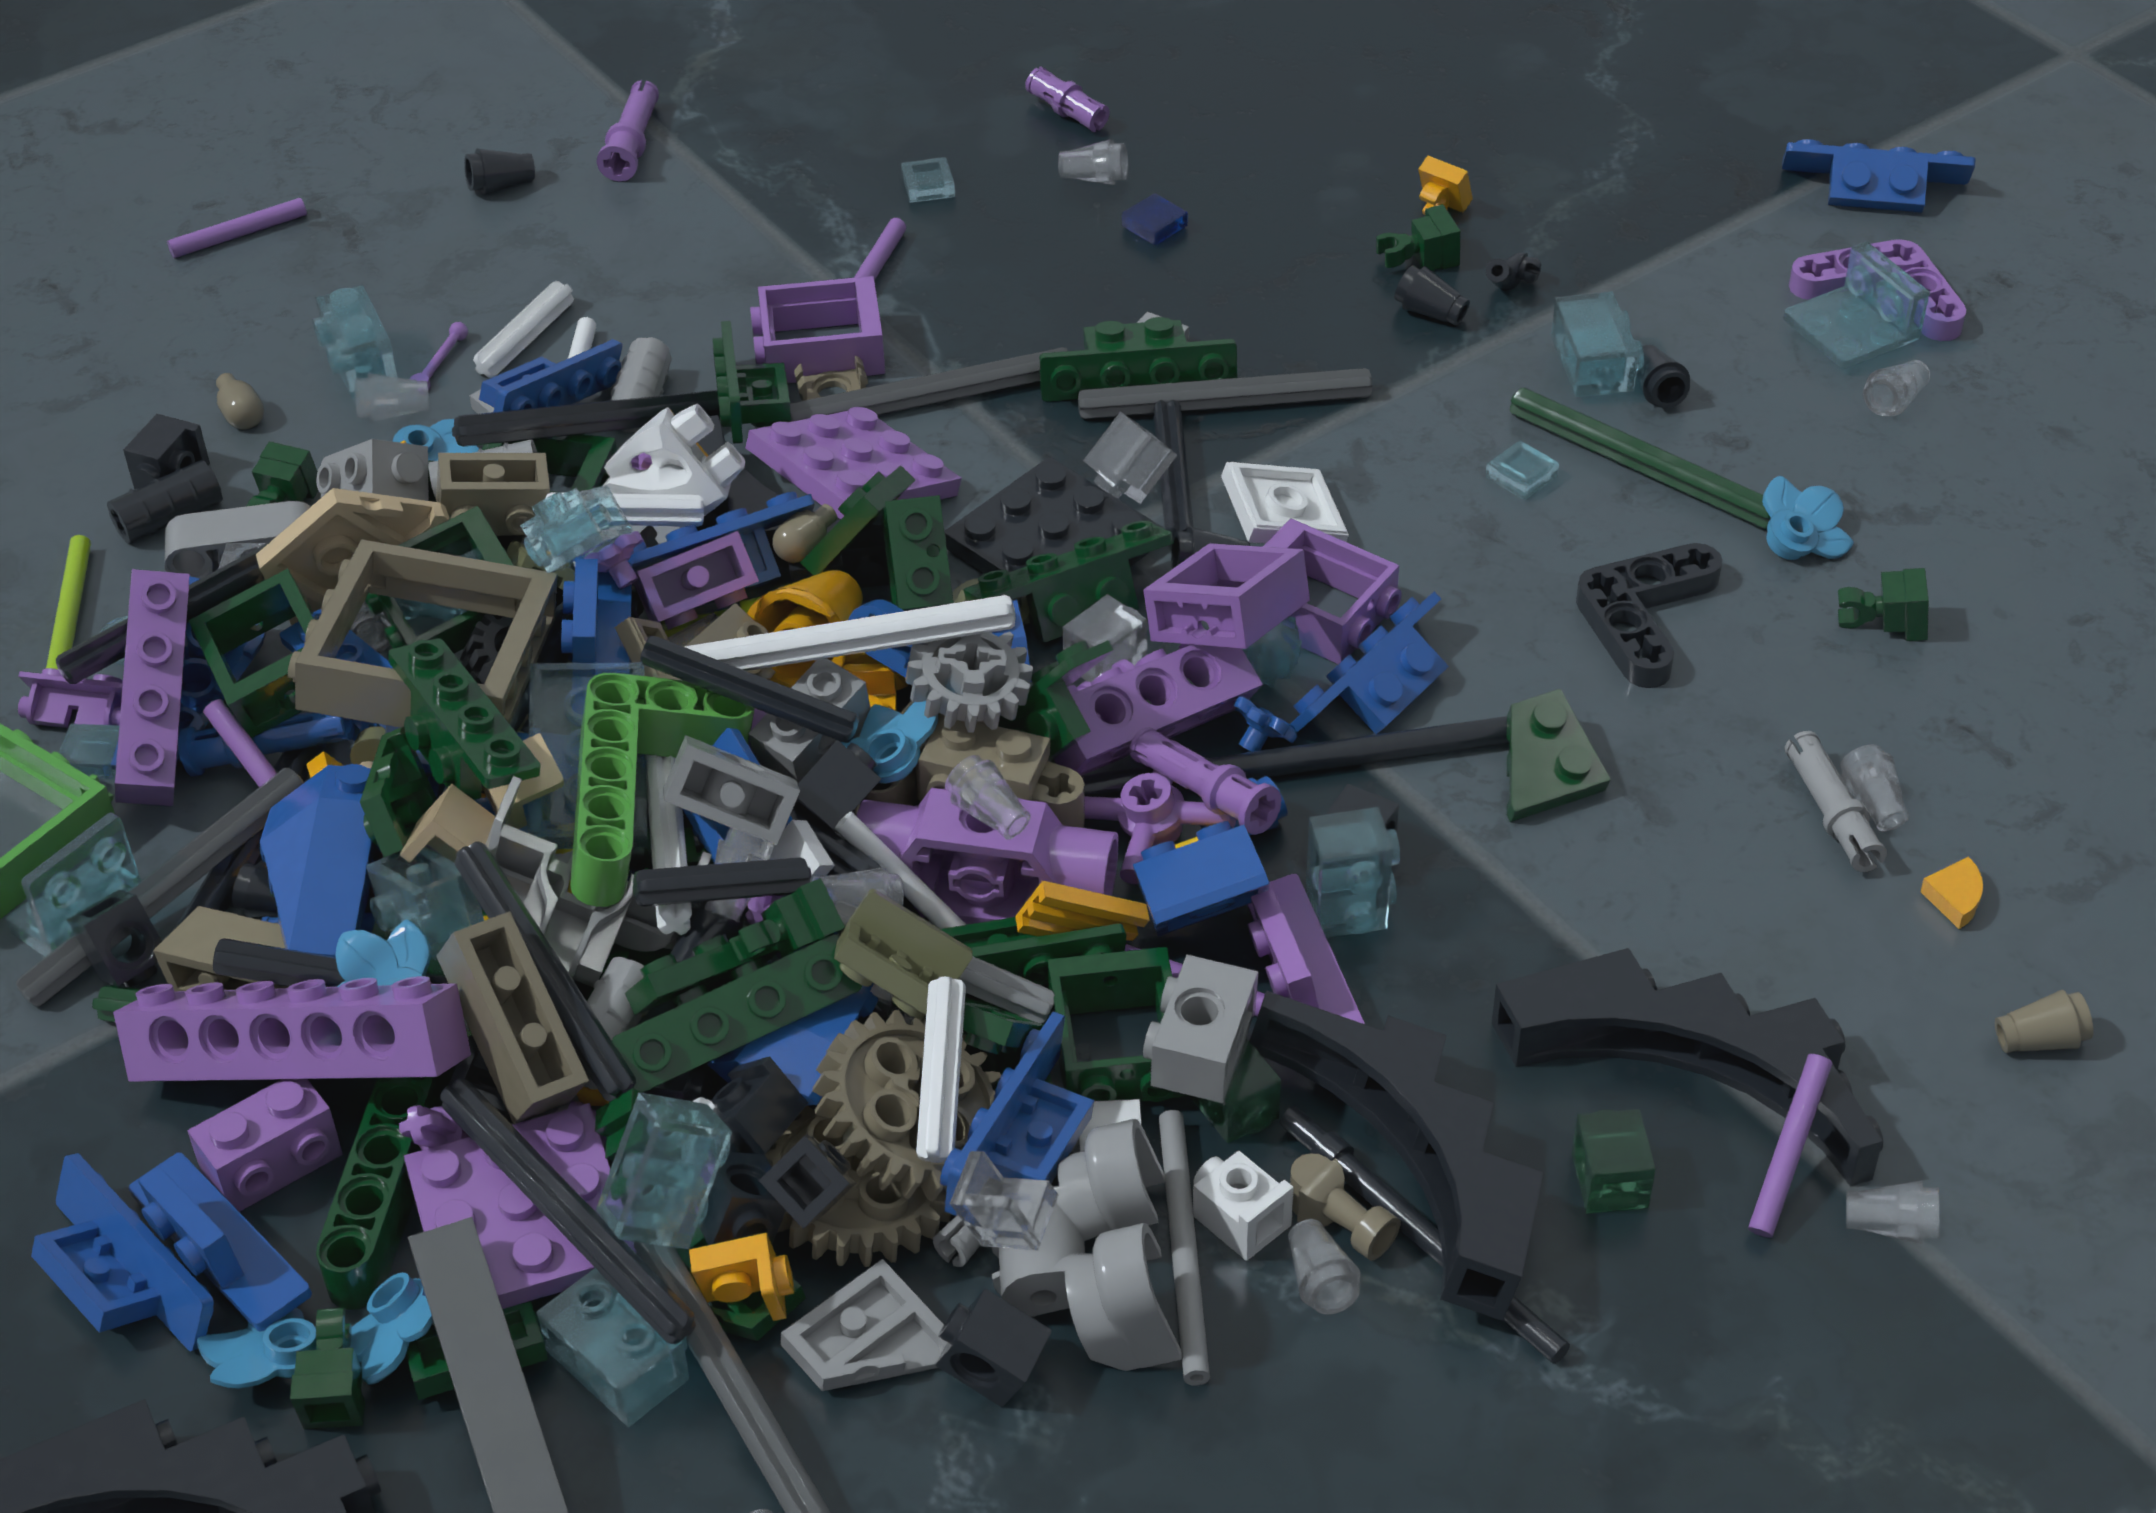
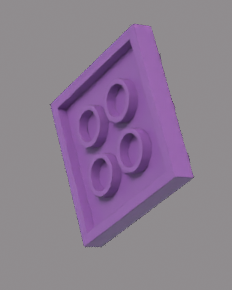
[745,407,962,519]
[404,1103,637,1309]

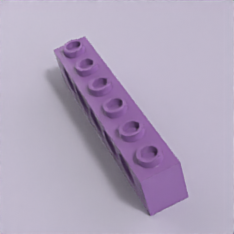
[113,976,471,1082]

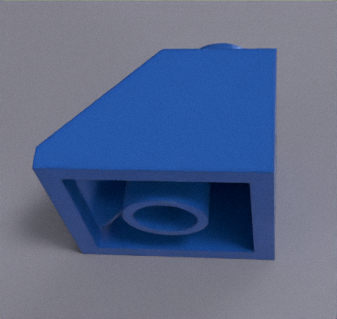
[1133,821,1270,937]

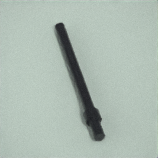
[1280,1106,1570,1364]

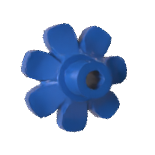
[1234,696,1298,752]

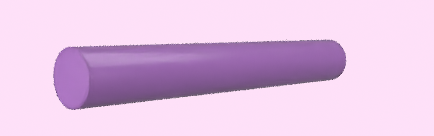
[167,198,307,258]
[854,218,906,280]
[203,699,277,787]
[1748,1054,1833,1238]

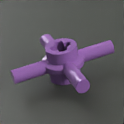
[1085,740,1237,884]

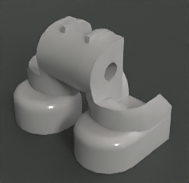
[486,776,712,988]
[990,1119,1182,1371]

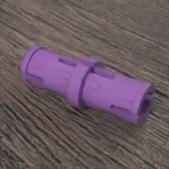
[1026,66,1110,132]

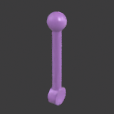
[409,322,468,393]

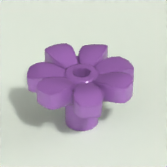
[583,531,644,589]

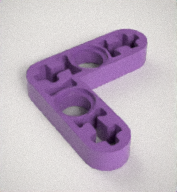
[1789,239,1966,341]

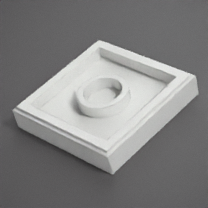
[1221,462,1349,544]

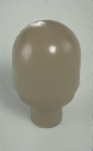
[216,373,264,430]
[772,504,837,563]

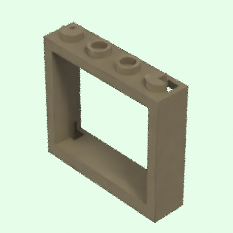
[287,539,557,727]

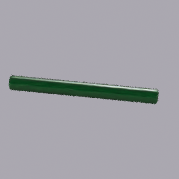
[1509,388,1771,530]

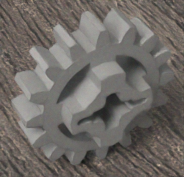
[906,631,1033,733]

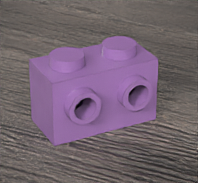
[634,531,759,630]
[187,1079,343,1212]

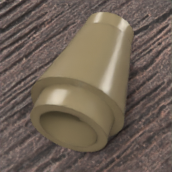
[1995,989,2093,1053]

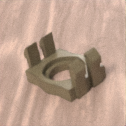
[794,356,868,401]

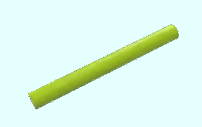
[46,535,91,669]

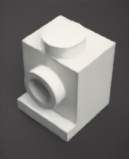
[1193,1151,1293,1261]

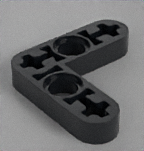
[1576,543,1723,688]

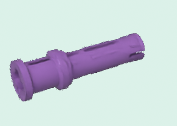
[597,80,659,182]
[1130,727,1282,835]

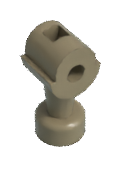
[1290,1153,1401,1261]

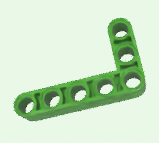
[570,673,755,907]

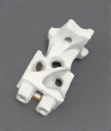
[553,404,745,566]

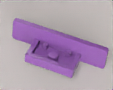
[1247,874,1365,1024]

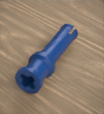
[178,712,354,777]

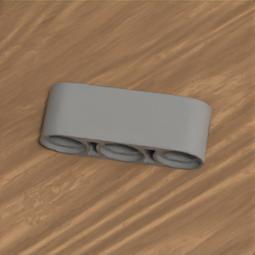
[165,501,311,578]

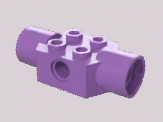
[856,788,1118,924]

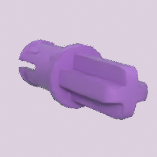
[399,1105,470,1150]

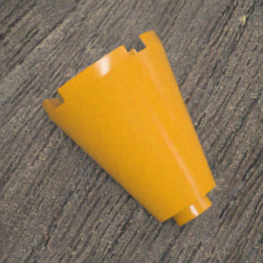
[747,570,863,688]

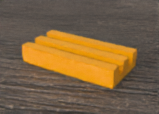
[1015,881,1150,941]

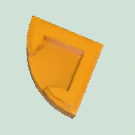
[1920,856,1983,929]

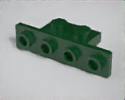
[1039,317,1237,402]
[712,321,791,444]
[963,521,1174,643]
[389,639,541,800]
[998,640,1114,762]
[890,917,1127,1008]
[612,934,862,1093]

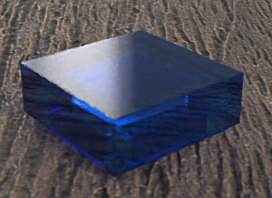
[1122,193,1188,245]

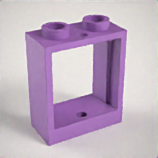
[750,276,885,383]
[1263,518,1402,664]
[1143,543,1310,649]

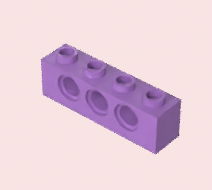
[115,569,190,806]
[1054,644,1263,776]

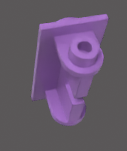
[18,668,123,734]

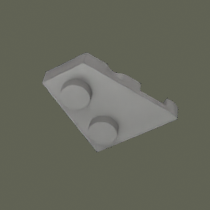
[781,1259,947,1391]

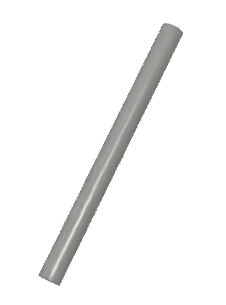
[1159,1110,1210,1385]

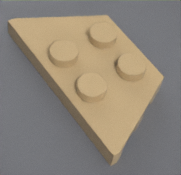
[256,488,449,625]

